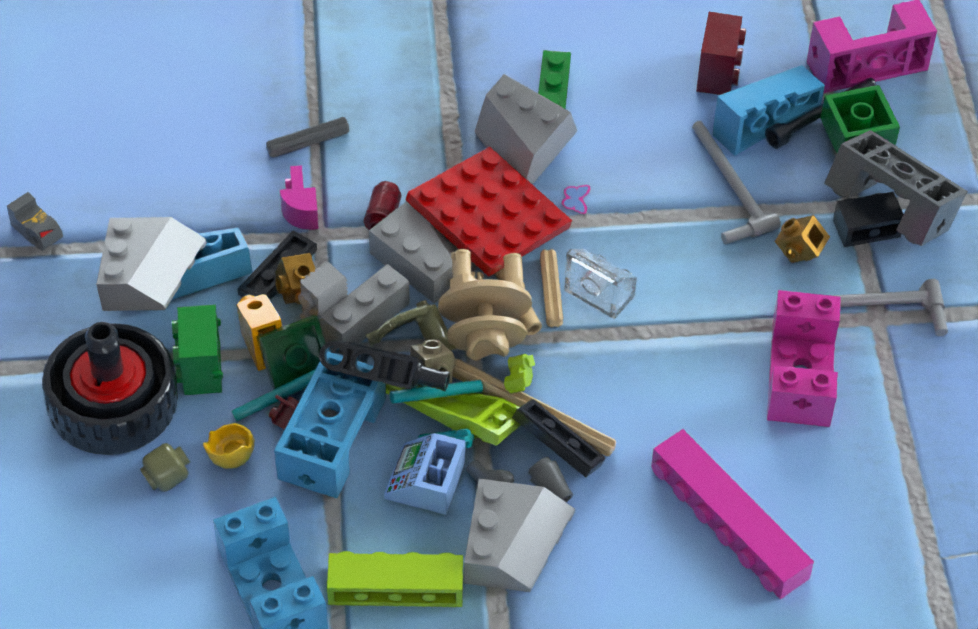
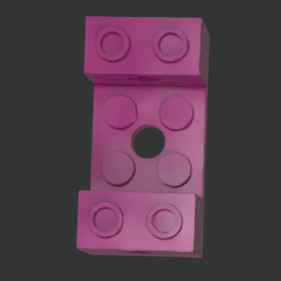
[806,0,937,93]
[767,290,841,427]

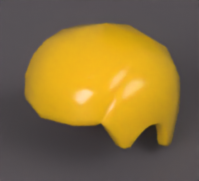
[203,423,255,469]

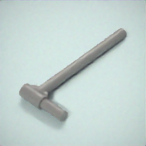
[692,121,781,244]
[831,279,948,336]

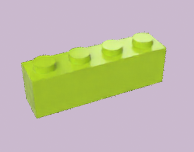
[327,551,463,607]

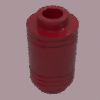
[363,181,402,230]

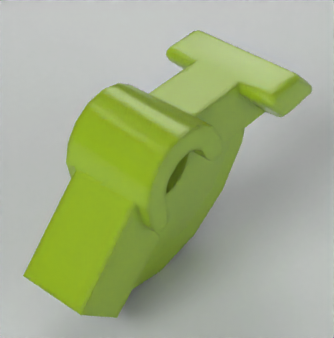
[504,354,535,394]

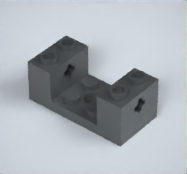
[824,130,968,246]

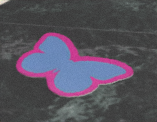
[562,185,591,214]

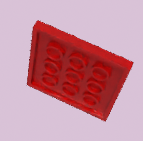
[405,147,573,277]

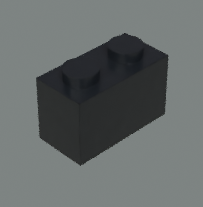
[833,191,904,247]

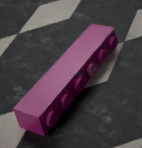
[651,429,814,600]

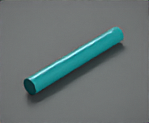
[231,369,316,422]
[389,380,483,404]

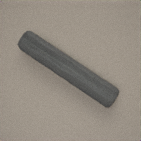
[266,117,349,157]

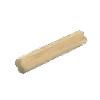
[540,249,563,328]

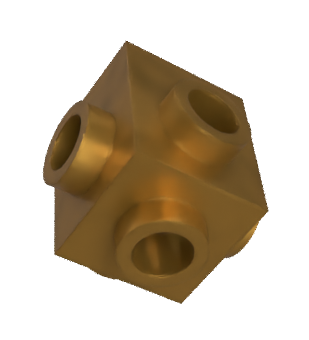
[774,215,830,263]
[275,253,316,305]

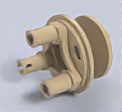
[438,249,532,361]

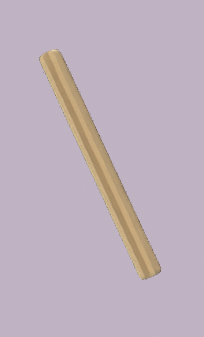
[453,359,616,456]

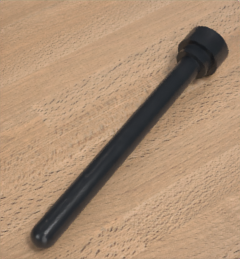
[765,78,876,149]

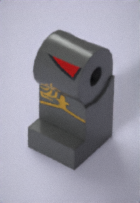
[7,192,63,251]

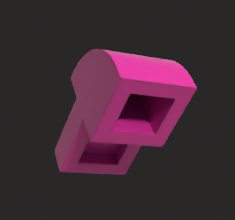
[280,165,319,230]

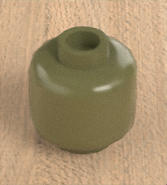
[140,443,190,492]

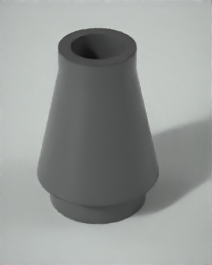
[528,457,574,503]

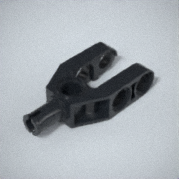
[319,341,450,391]

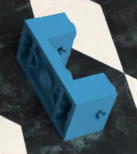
[274,352,386,498]
[213,497,328,629]

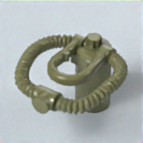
[366,300,456,351]

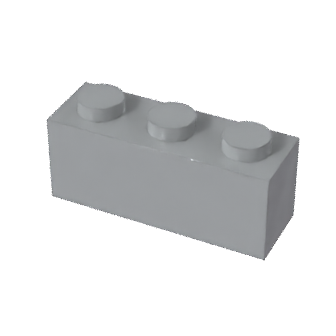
[320,264,410,354]

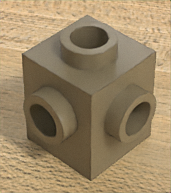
[410,340,455,387]

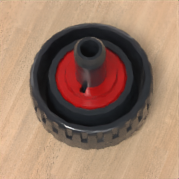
[42,322,178,455]

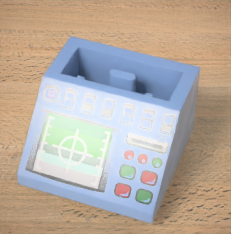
[384,433,465,515]

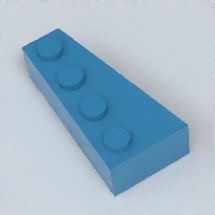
[712,65,825,156]
[136,228,253,311]

